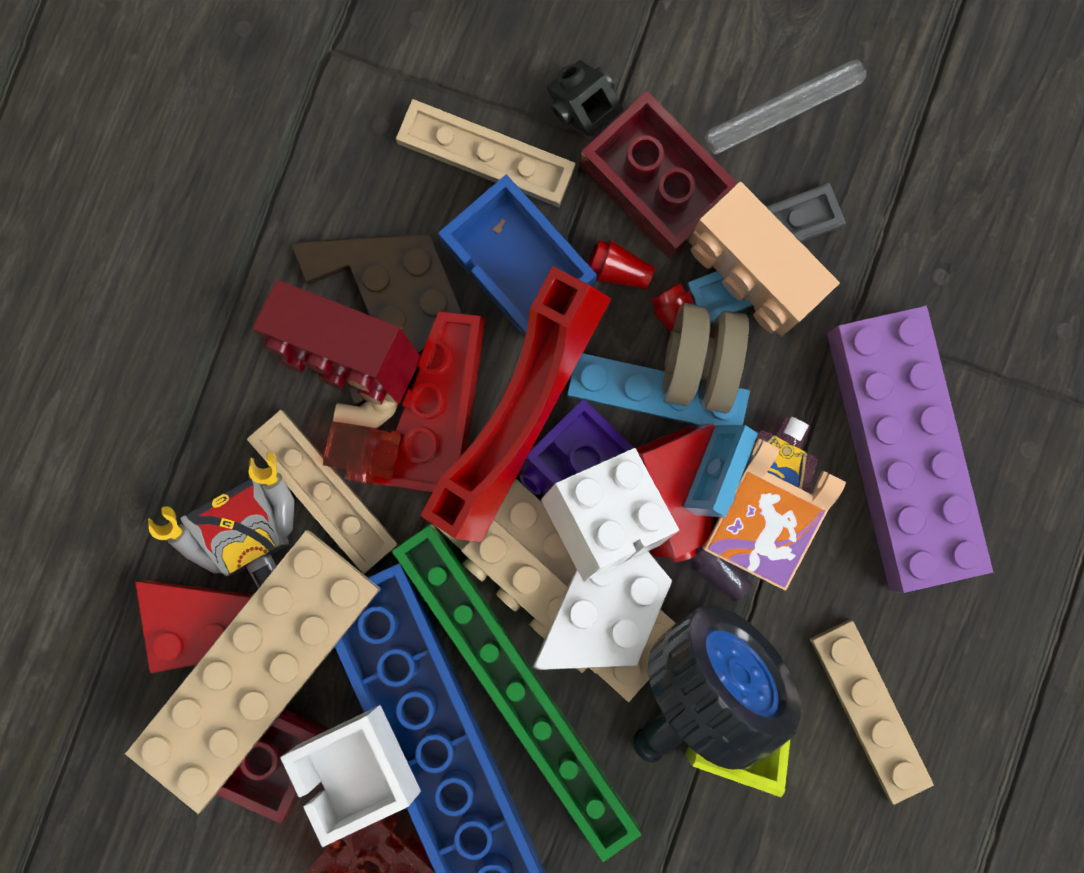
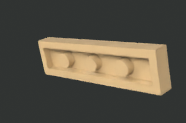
[396,99,576,208]
[247,410,399,574]
[810,620,934,805]

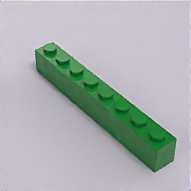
[392,525,641,862]

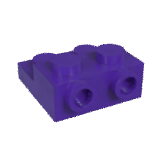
[520,399,634,495]

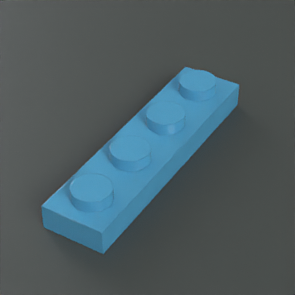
[567,353,750,425]

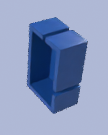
[438,174,597,338]

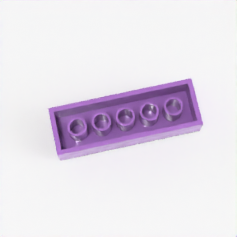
[827,306,993,593]

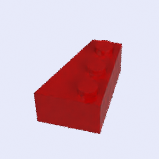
[135,580,254,673]

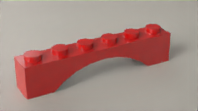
[420,266,611,542]

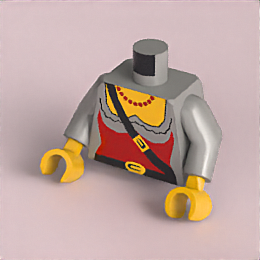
[148,452,295,589]

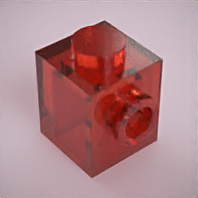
[322,421,401,485]

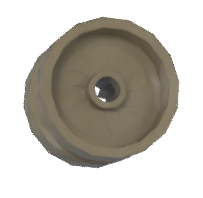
[662,303,749,414]

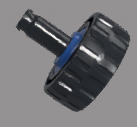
[633,606,802,770]

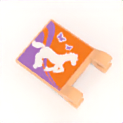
[703,438,846,591]

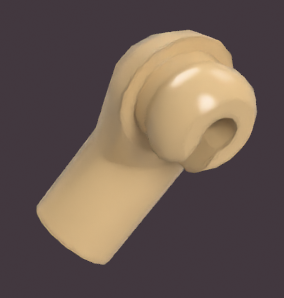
[333,400,397,431]

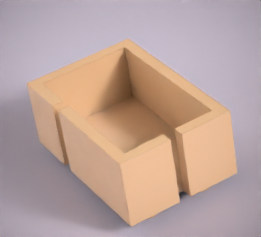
[689,181,840,337]

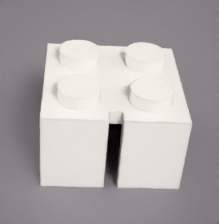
[541,448,679,582]
[280,705,421,847]

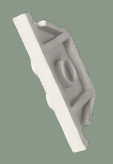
[533,542,672,670]

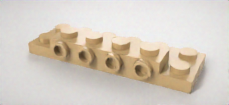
[433,479,676,702]

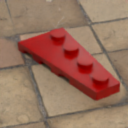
[372,312,486,492]

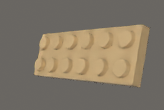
[125,530,381,814]

